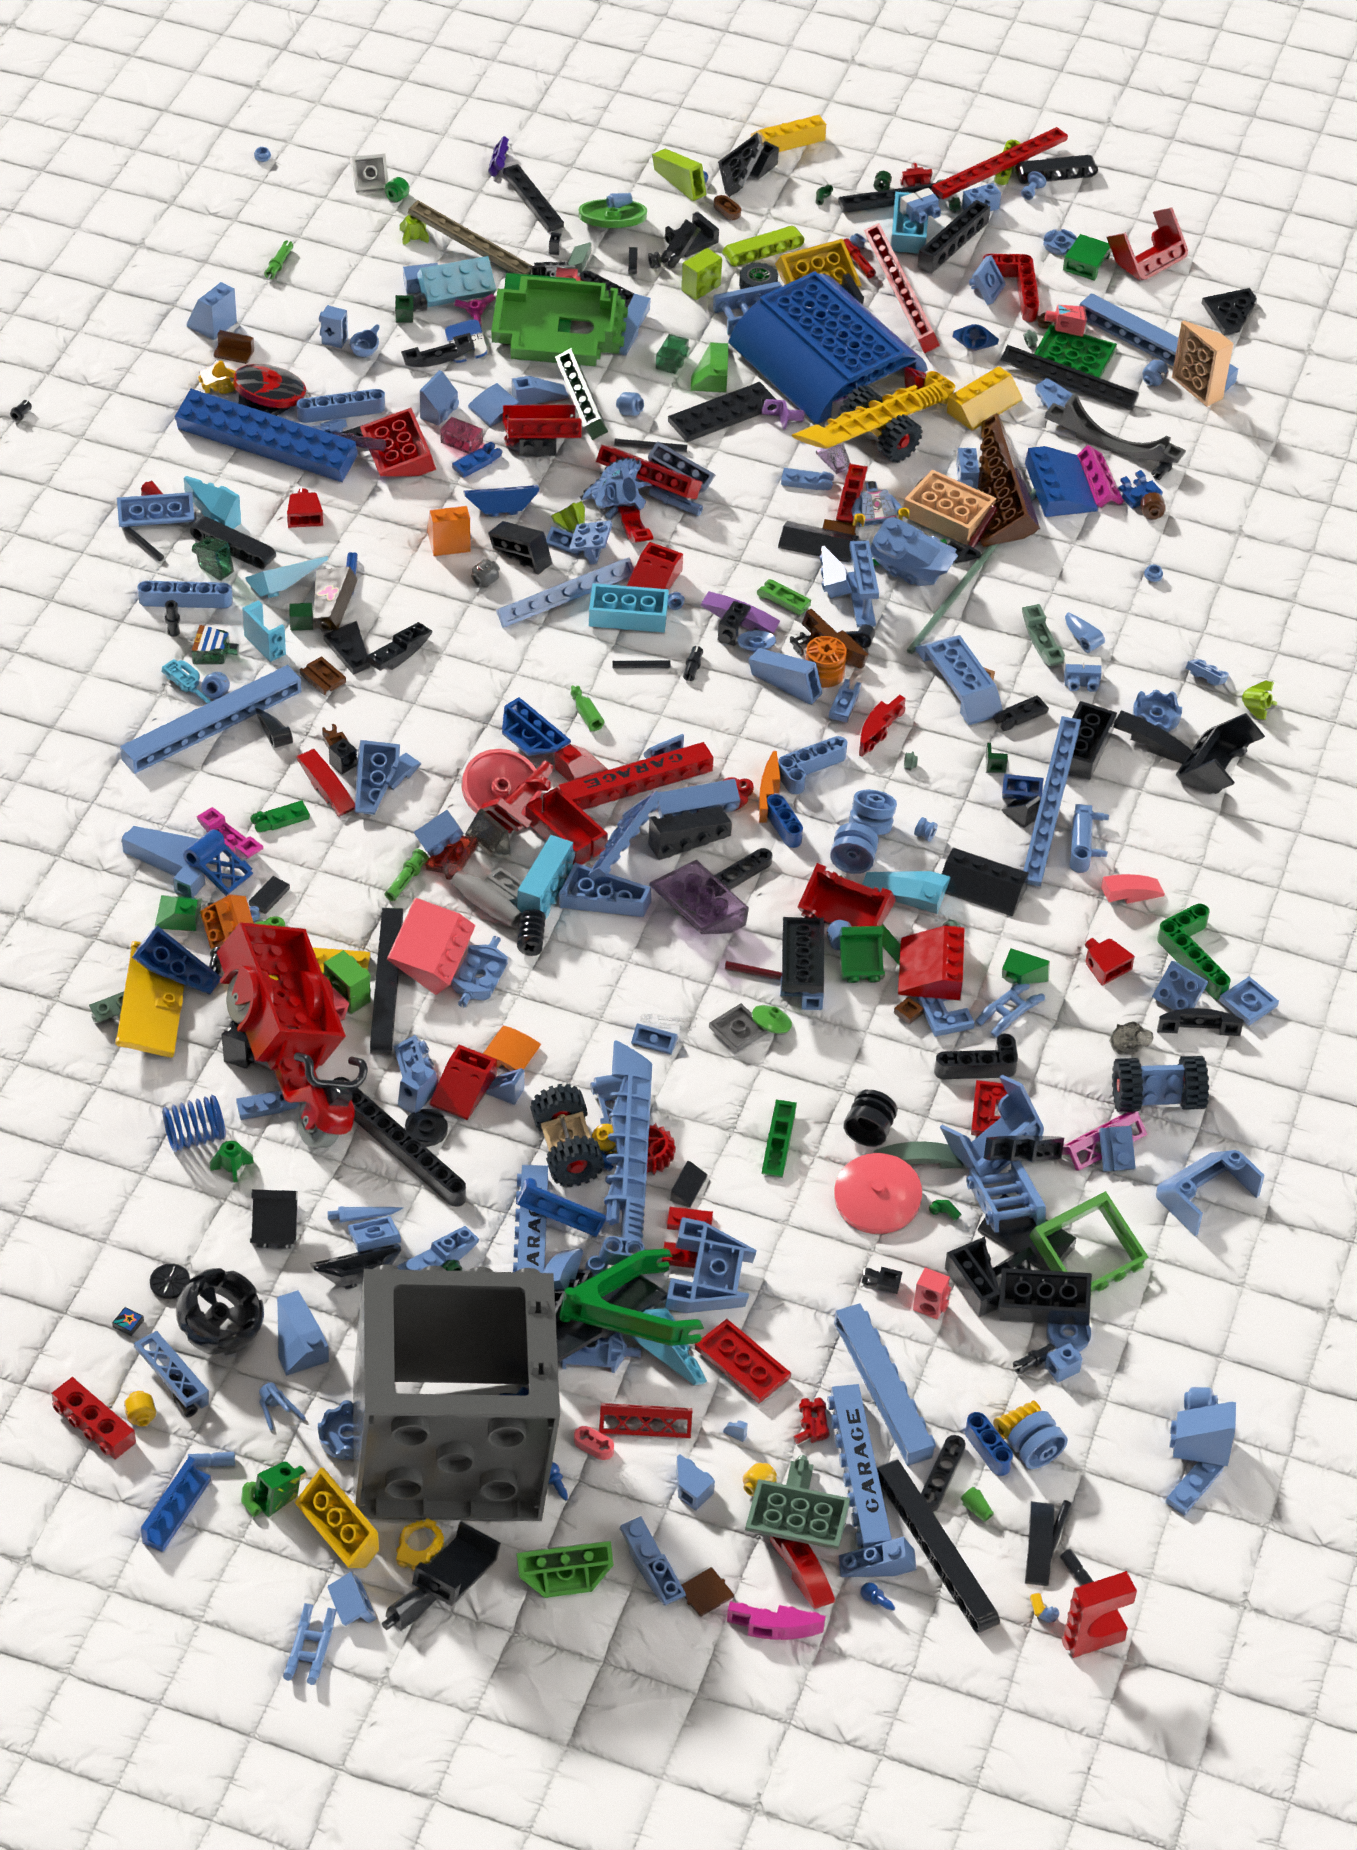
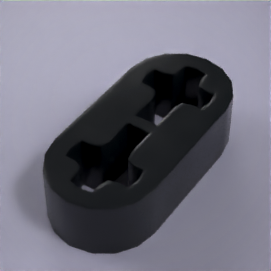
[628,247,638,274]

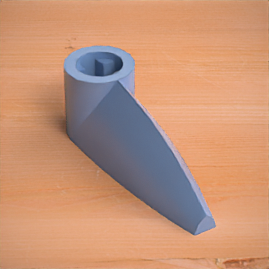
[1065,612,1105,653]

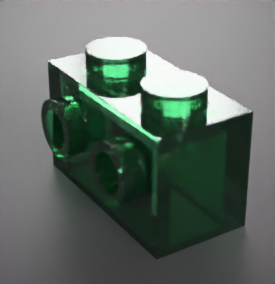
[655,334,691,374]

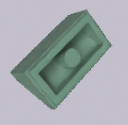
[566,242,591,273]

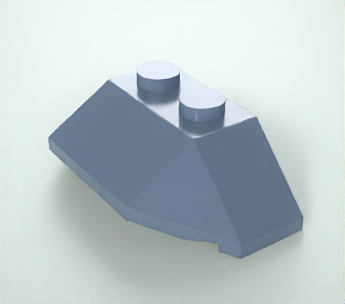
[647,441,716,499]

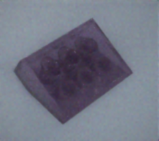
[649,859,749,934]

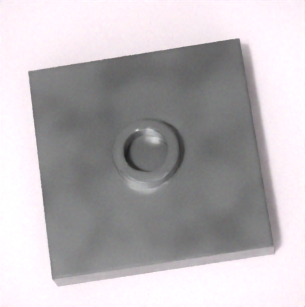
[709,1003,768,1053]

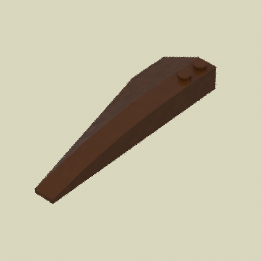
[978,413,1040,547]

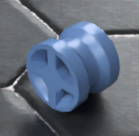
[914,817,938,842]

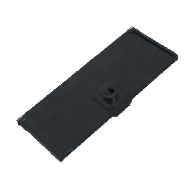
[556,1275,668,1362]

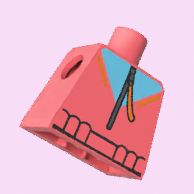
[1045,305,1087,336]

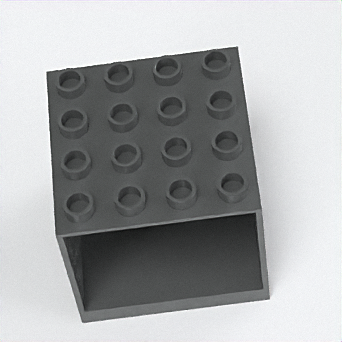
[353,1264,560,1521]

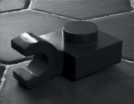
[861,1266,903,1294]

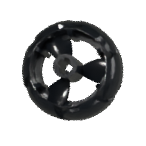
[176,1268,264,1355]

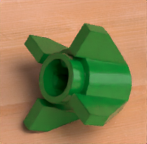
[209,1140,254,1183]

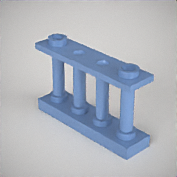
[713,282,782,335]
[848,541,879,627]
[966,1160,1046,1232]

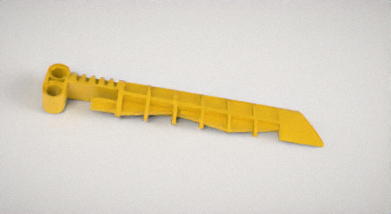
[792,371,956,449]

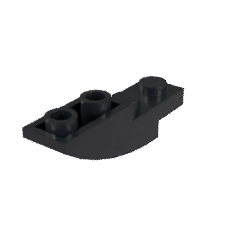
[365,622,433,671]

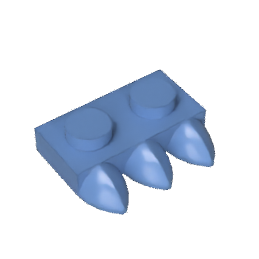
[1186,659,1229,686]

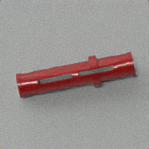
[844,238,876,279]

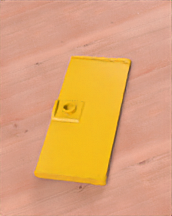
[115,941,184,1058]

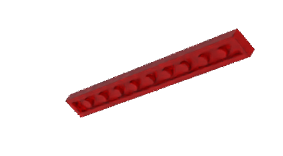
[932,127,1068,199]

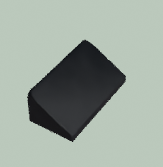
[670,1161,708,1208]

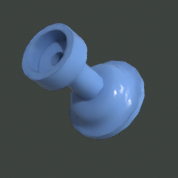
[1021,171,1046,200]

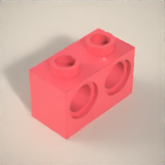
[913,1267,951,1320]

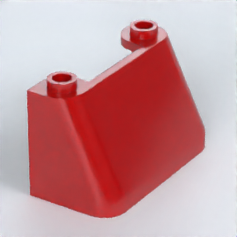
[798,863,896,927]

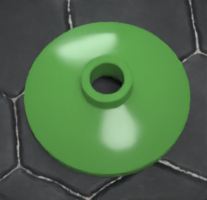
[751,1005,792,1034]

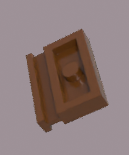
[299,656,346,695]

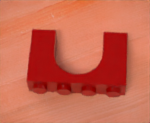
[1062,1571,1137,1658]

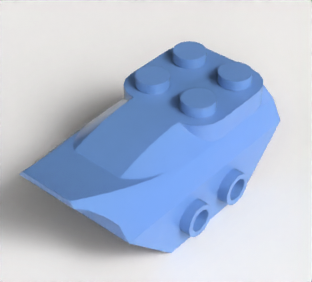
[870,517,958,586]

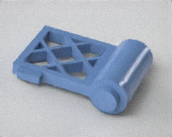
[590,1075,650,1125]

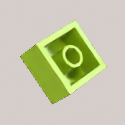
[681,248,722,300]

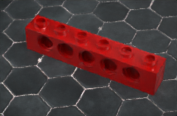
[595,444,702,500]

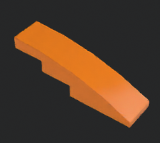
[758,751,780,823]

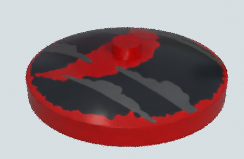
[233,364,306,408]

